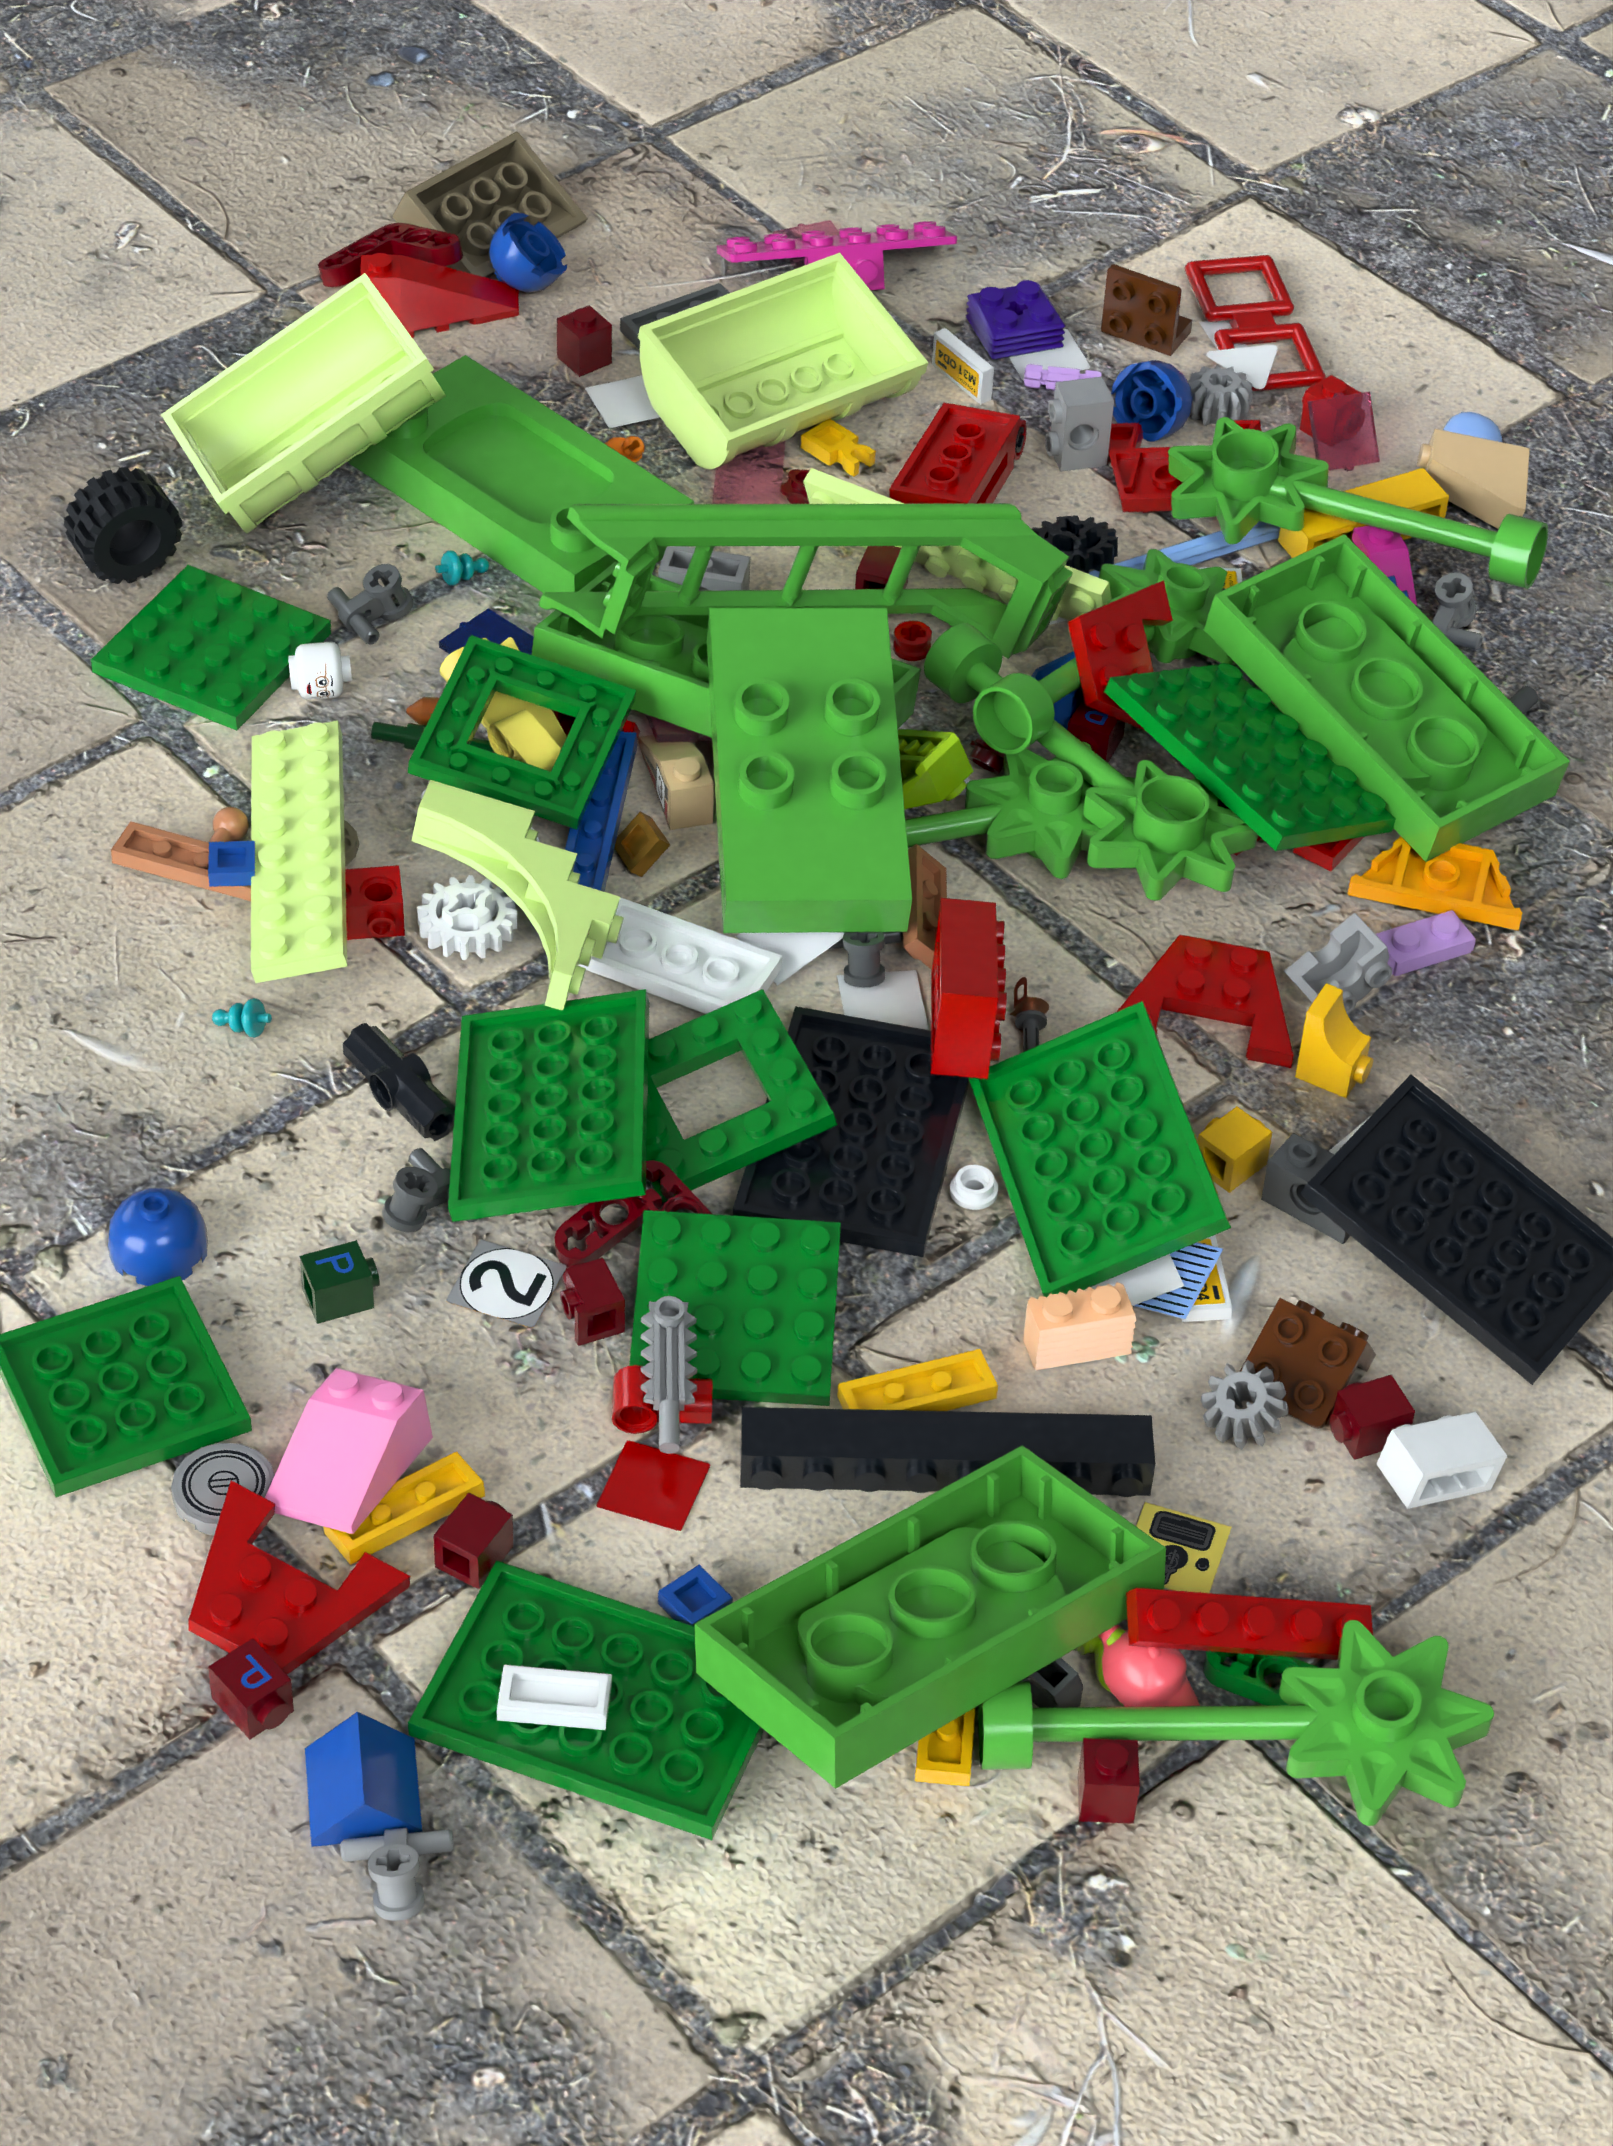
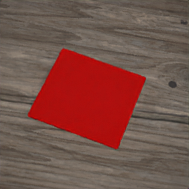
[596,1440,710,1531]

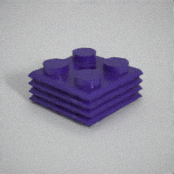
[966,280,1066,360]

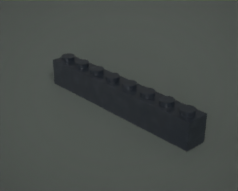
[740,1407,1155,1497]

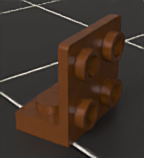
[1101,264,1192,356]

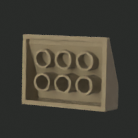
[392,131,588,278]

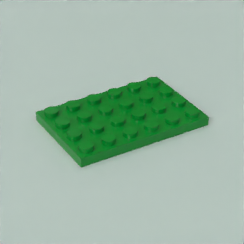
[1104,663,1396,851]
[448,989,650,1222]
[968,1001,1231,1297]
[408,1560,764,1840]

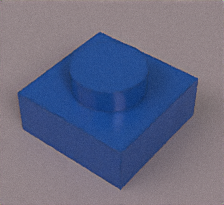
[208,841,255,887]
[658,1565,733,1627]

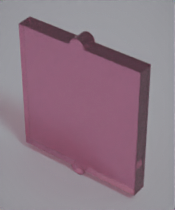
[1308,392,1380,471]

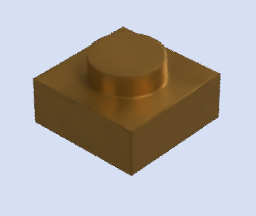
[614,812,670,877]

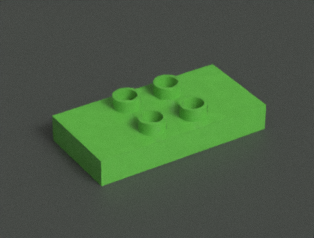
[707,608,912,933]

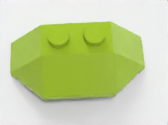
[898,729,974,809]

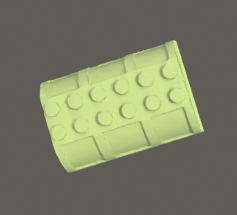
[638,253,929,469]
[161,273,446,534]

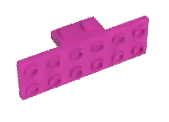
[717,221,957,290]

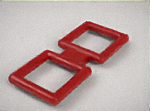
[1185,255,1326,391]

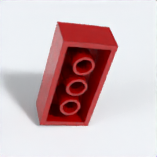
[931,898,1007,1079]

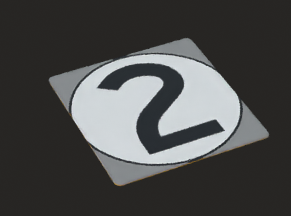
[446,1240,567,1328]

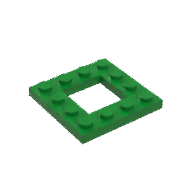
[408,635,637,830]
[646,989,837,1203]

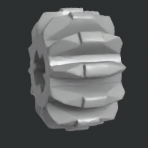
[1188,364,1253,426]
[1201,1360,1289,1450]

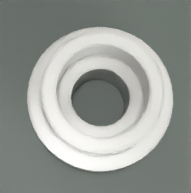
[950,1165,998,1210]

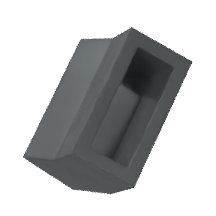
[1021,1658,1083,1708]

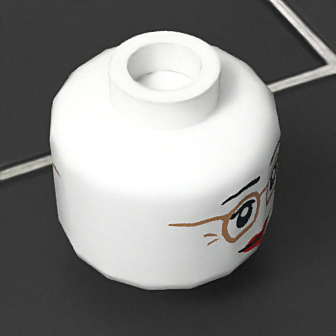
[289,642,352,700]

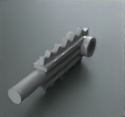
[641,1295,697,1454]

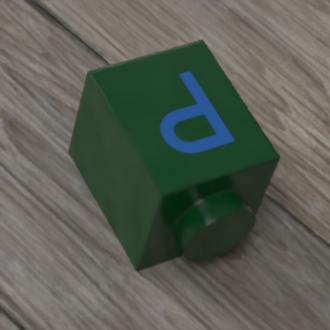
[300,1240,380,1324]

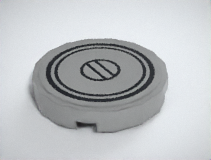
[171,1443,275,1535]

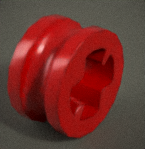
[893,620,932,661]

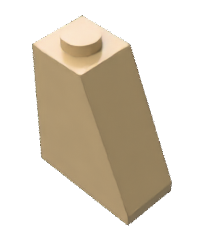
[1417,429,1530,529]

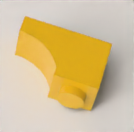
[1295,983,1373,1098]

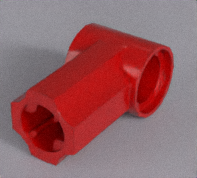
[612,1365,713,1434]

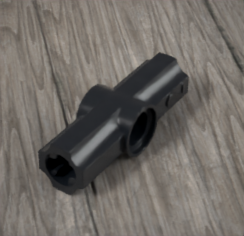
[343,1023,455,1141]

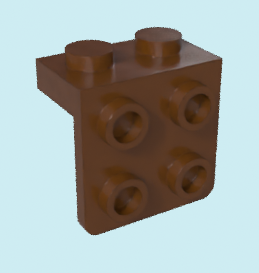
[1239,1298,1376,1429]

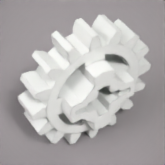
[417,875,517,960]

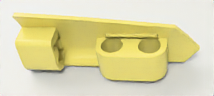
[440,637,567,772]

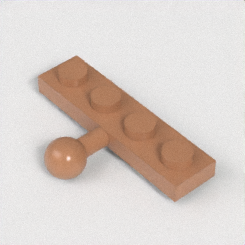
[111,807,251,901]

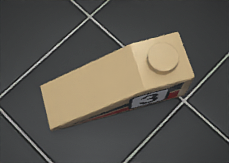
[638,731,714,830]

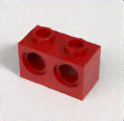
[345,865,405,940]

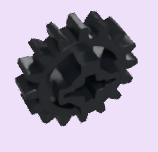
[1032,515,1118,574]

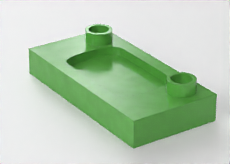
[348,355,694,593]
[1204,534,1570,862]
[532,562,921,738]
[694,1445,1166,1789]

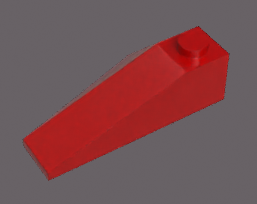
[361,253,519,338]

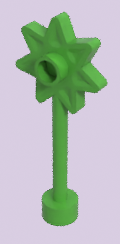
[1168,417,1548,589]
[973,549,1234,754]
[924,623,1258,901]
[905,742,1135,879]
[978,1620,1494,1826]

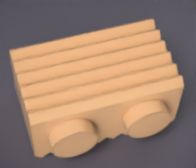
[1023,1282,1136,1370]

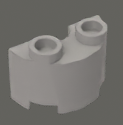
[1284,913,1392,1014]

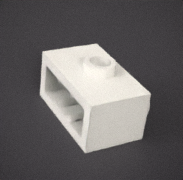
[1377,1412,1507,1509]

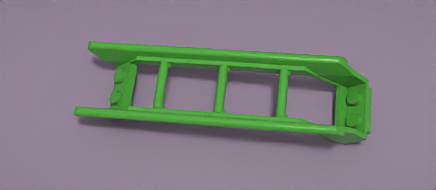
[539,503,1073,659]

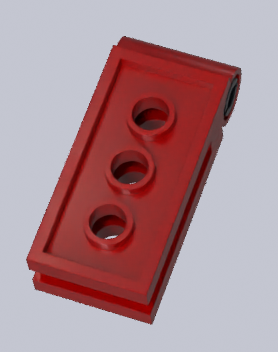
[889,402,1027,504]

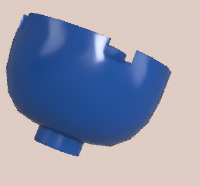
[489,213,567,292]
[1111,360,1193,442]
[108,1188,208,1286]

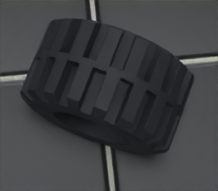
[64,467,183,584]

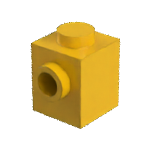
[1198,1106,1273,1193]

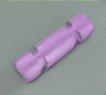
[1024,364,1102,391]

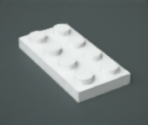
[580,897,783,1014]

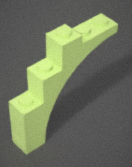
[412,780,624,1011]

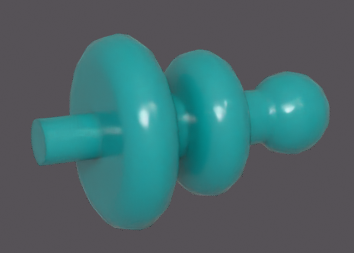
[435,550,489,586]
[212,998,272,1038]

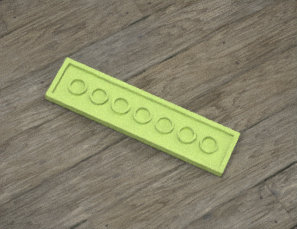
[803,468,1112,621]
[251,720,347,983]

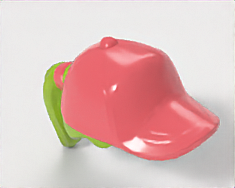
[1074,1624,1200,1707]

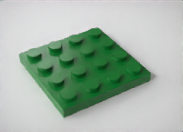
[91,565,332,731]
[629,1210,841,1406]
[0,1276,252,1498]

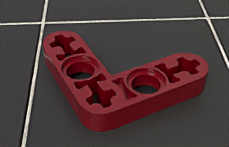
[318,223,463,287]
[554,1160,712,1267]

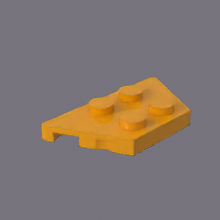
[1347,836,1522,931]

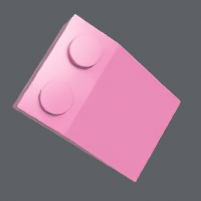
[265,1368,433,1534]

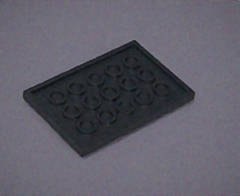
[733,1006,970,1257]
[1300,1074,1613,1385]

